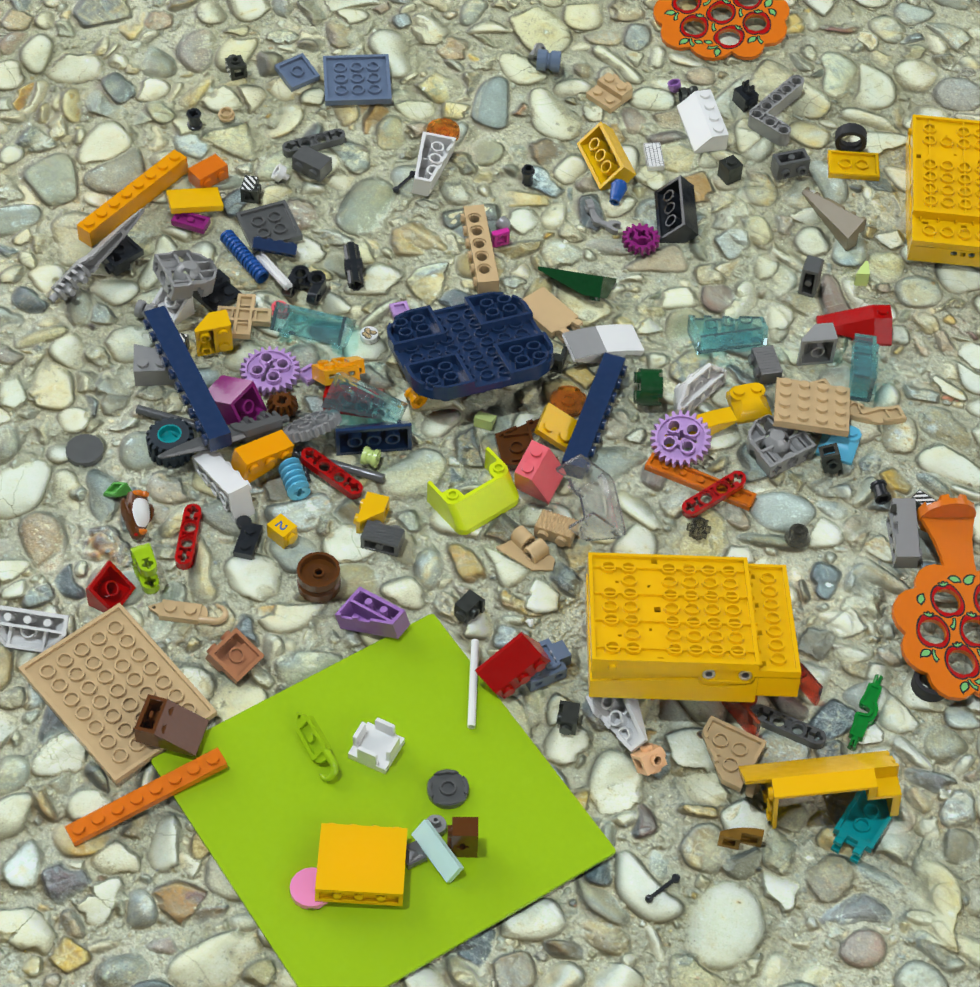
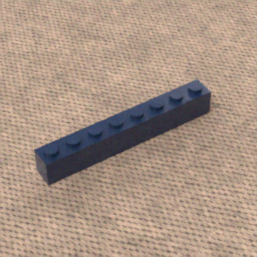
[561,353,628,478]

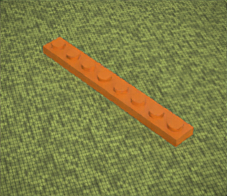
[64,747,228,847]

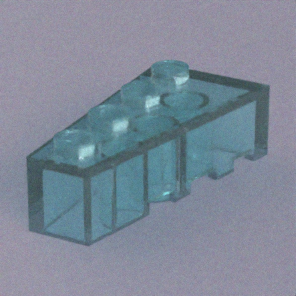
[849,333,879,402]
[321,371,408,423]

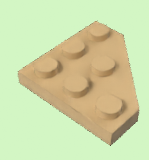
[701,715,767,792]

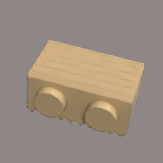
[534,509,579,548]

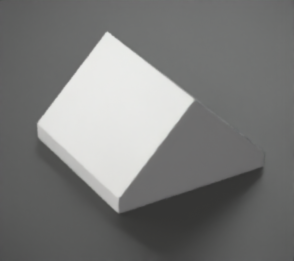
[152,286,195,325]

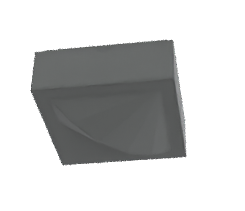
[405,840,427,870]

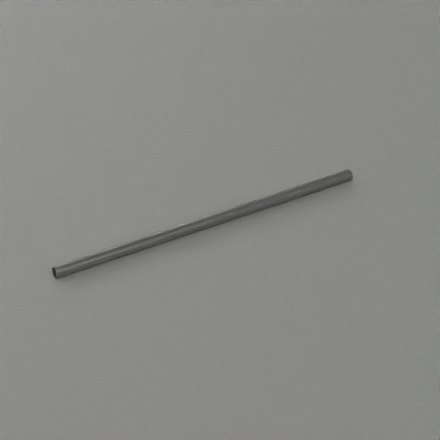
[136,405,385,483]

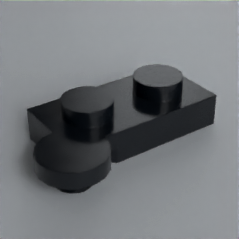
[233,515,263,560]

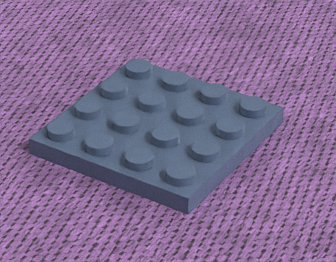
[323,54,392,106]

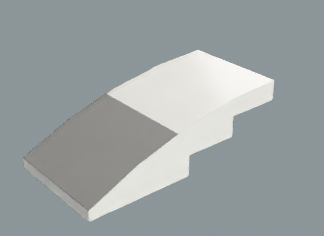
[562,324,644,363]

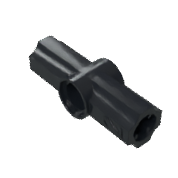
[343,242,364,291]

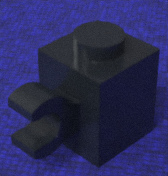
[732,80,759,112]

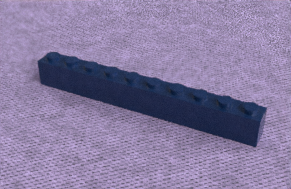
[142,305,232,452]

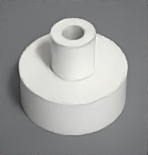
[271,164,289,182]

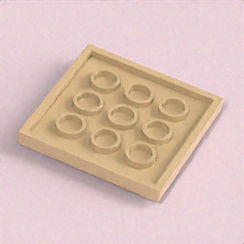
[773,377,850,437]

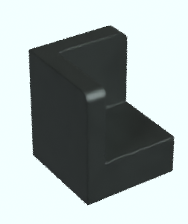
[549,346,567,374]

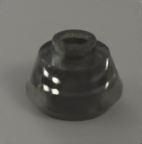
[784,523,811,548]

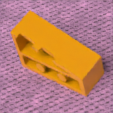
[231,429,294,483]

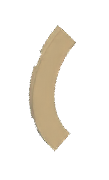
[812,378,907,425]

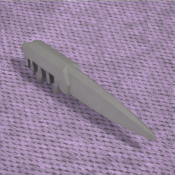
[48,208,145,303]

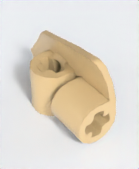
[496,525,555,572]

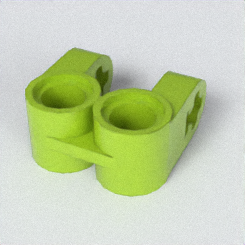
[130,543,160,595]

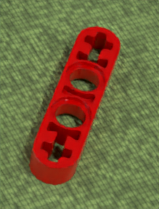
[300,447,363,500]
[682,471,746,519]
[175,504,202,570]

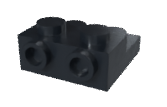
[93,235,144,276]
[192,269,242,312]

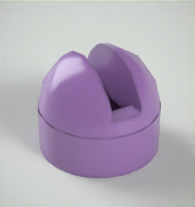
[667,79,681,93]

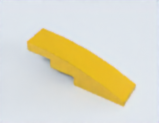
[665,407,738,447]

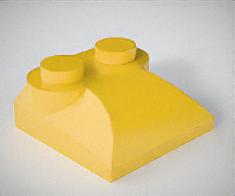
[726,382,773,425]

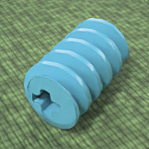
[278,457,311,501]

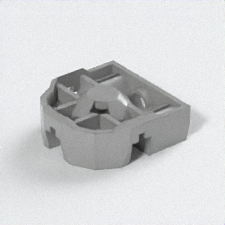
[153,250,217,301]
[746,414,816,478]

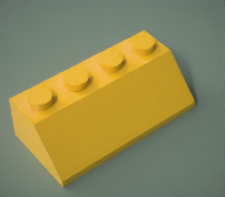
[577,121,637,191]

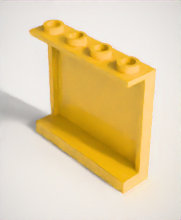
[315,823,408,906]

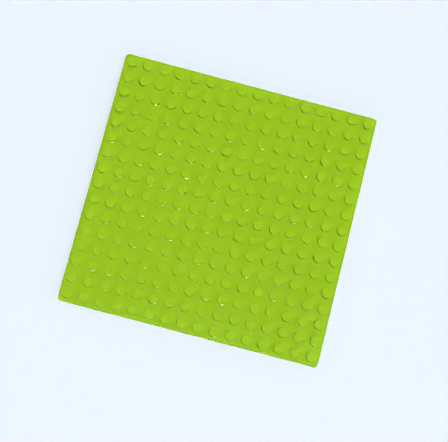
[151,614,616,987]

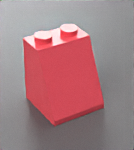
[514,440,566,504]

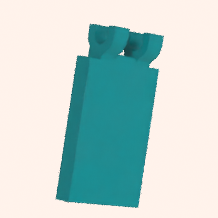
[830,790,893,864]

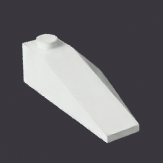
[586,694,648,752]

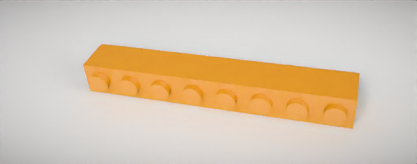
[77,149,188,248]

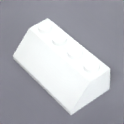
[677,89,729,154]

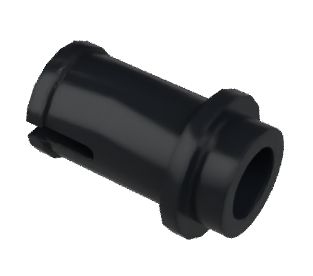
[521,164,535,187]

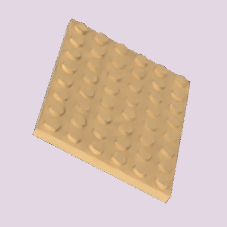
[18,603,217,785]

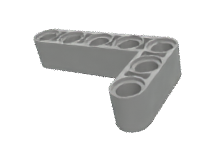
[748,75,804,146]

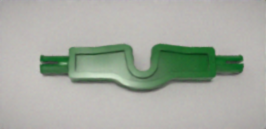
[847,674,883,751]

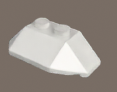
[673,363,727,415]
[0,605,69,653]

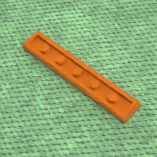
[644,452,757,511]

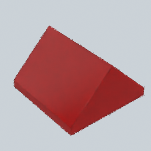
[85,560,136,613]

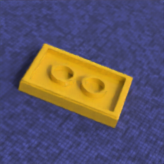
[827,150,880,181]
[166,187,224,214]

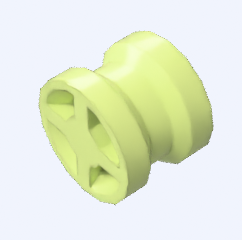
[360,446,381,468]

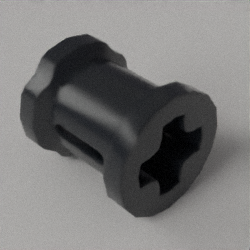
[186,108,202,131]
[870,479,892,505]

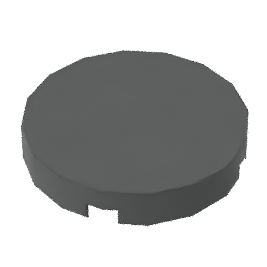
[66,434,104,467]
[427,769,469,809]

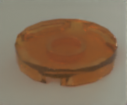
[426,118,460,141]
[550,385,586,417]

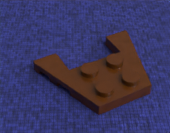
[495,415,559,470]

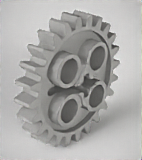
[283,409,342,443]

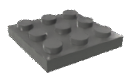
[236,200,303,253]

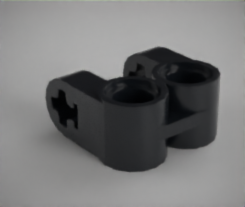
[282,265,327,306]

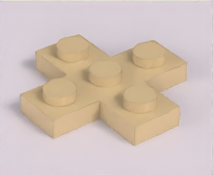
[217,293,272,339]

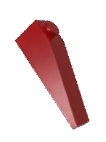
[816,305,893,346]

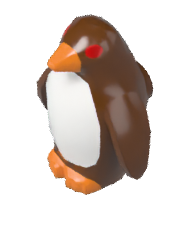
[120,490,154,541]

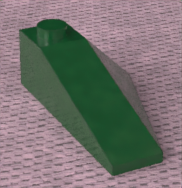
[538,266,616,301]

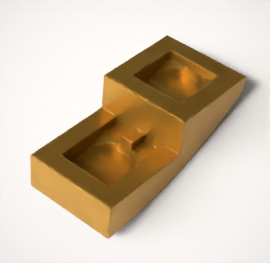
[717,828,764,850]

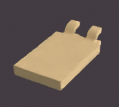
[523,287,583,344]

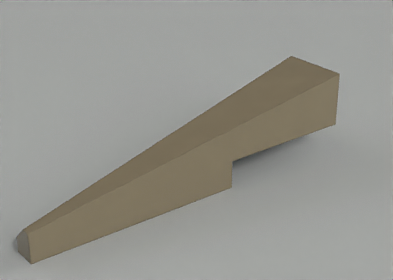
[802,187,867,251]

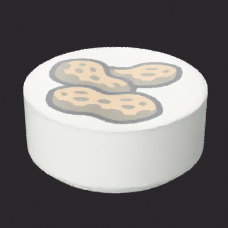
[360,326,378,344]

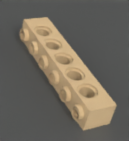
[460,204,499,294]

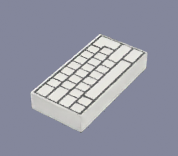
[643,142,665,171]

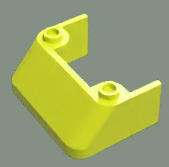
[427,447,519,535]

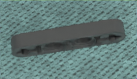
[282,129,345,158]
[750,704,826,750]

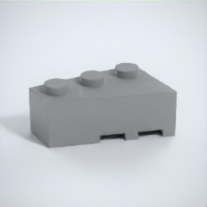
[133,344,175,386]

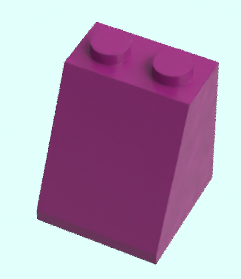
[208,375,267,426]

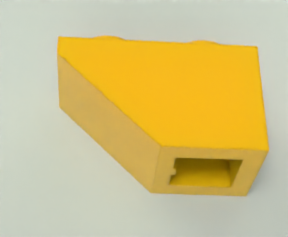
[353,492,390,534]

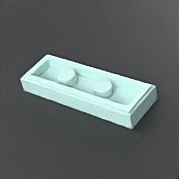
[411,820,464,883]

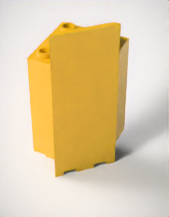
[738,750,902,829]

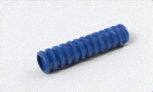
[220,230,269,284]

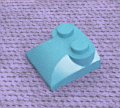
[815,425,862,466]

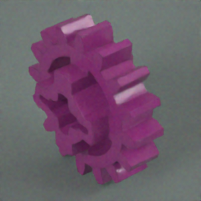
[622,223,660,256]

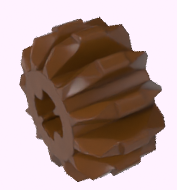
[266,390,298,419]

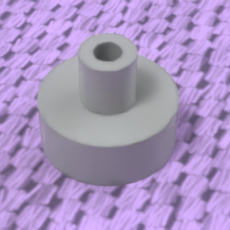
[426,815,446,836]

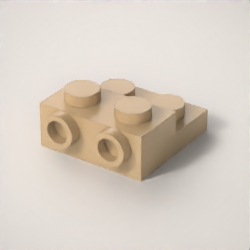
[586,72,633,114]

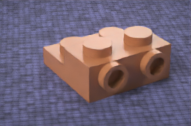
[205,628,265,684]

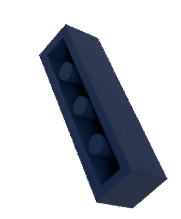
[251,236,297,258]

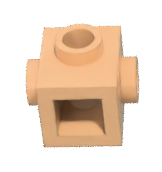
[630,743,668,776]

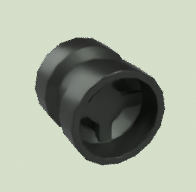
[678,86,698,103]

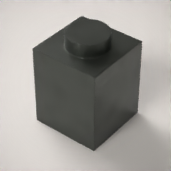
[717,155,743,185]

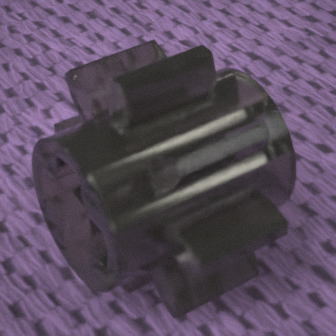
[686,516,711,541]

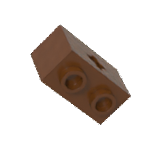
[447,817,478,858]

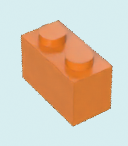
[188,154,229,188]

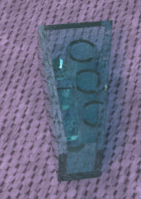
[687,315,768,355]

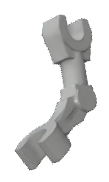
[584,198,621,235]

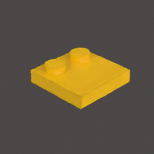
[534,402,577,452]

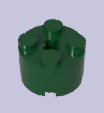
[633,368,663,406]

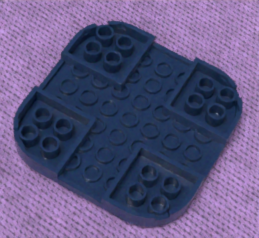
[387,292,554,402]

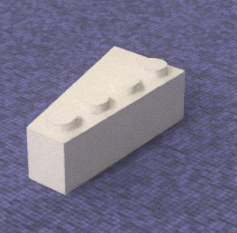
[412,131,456,196]
[192,450,255,523]

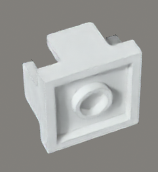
[348,717,405,774]

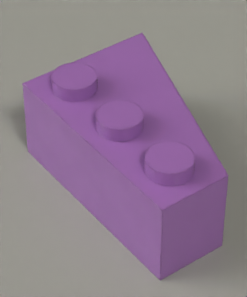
[334,586,410,639]

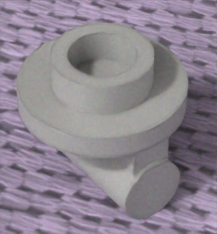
[528,43,546,60]

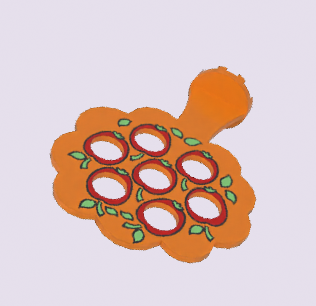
[653,0,790,61]
[892,494,980,701]

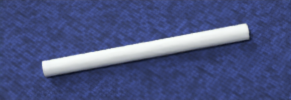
[467,639,479,729]

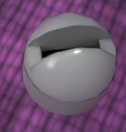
[495,216,511,229]

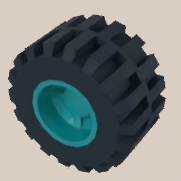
[146,417,194,468]

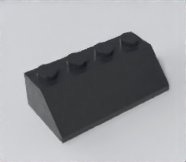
[654,175,698,243]

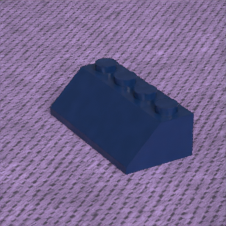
[334,421,412,456]

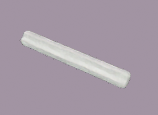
[256,252,292,290]

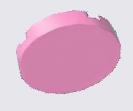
[290,867,328,909]

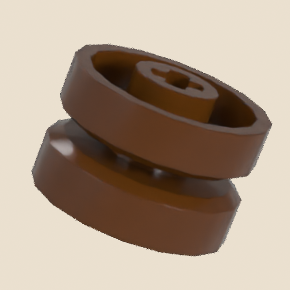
[296,552,341,603]

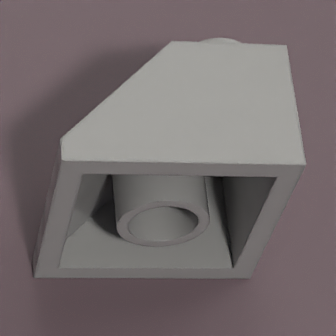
[796,323,838,366]

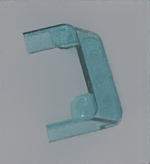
[270,301,356,350]

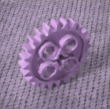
[240,346,300,397]
[650,410,712,469]

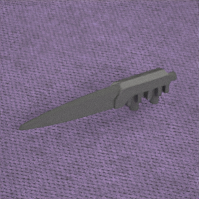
[158,411,290,459]

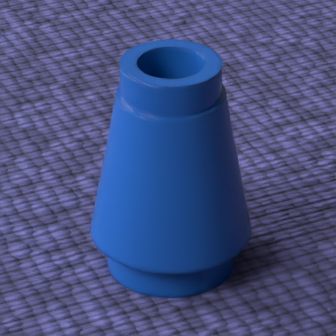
[609,179,627,205]

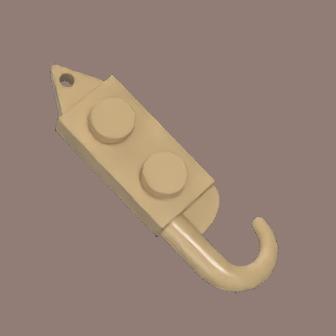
[148,599,228,625]

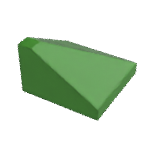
[103,482,132,497]

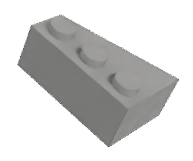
[886,498,922,568]

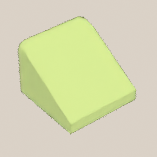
[854,261,870,286]
[473,411,497,431]

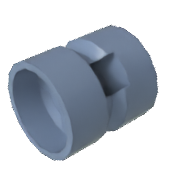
[536,49,561,73]

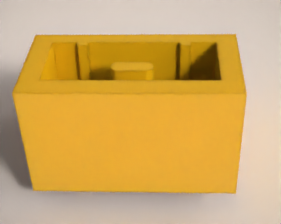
[194,309,233,357]

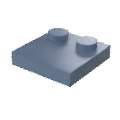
[274,53,320,92]

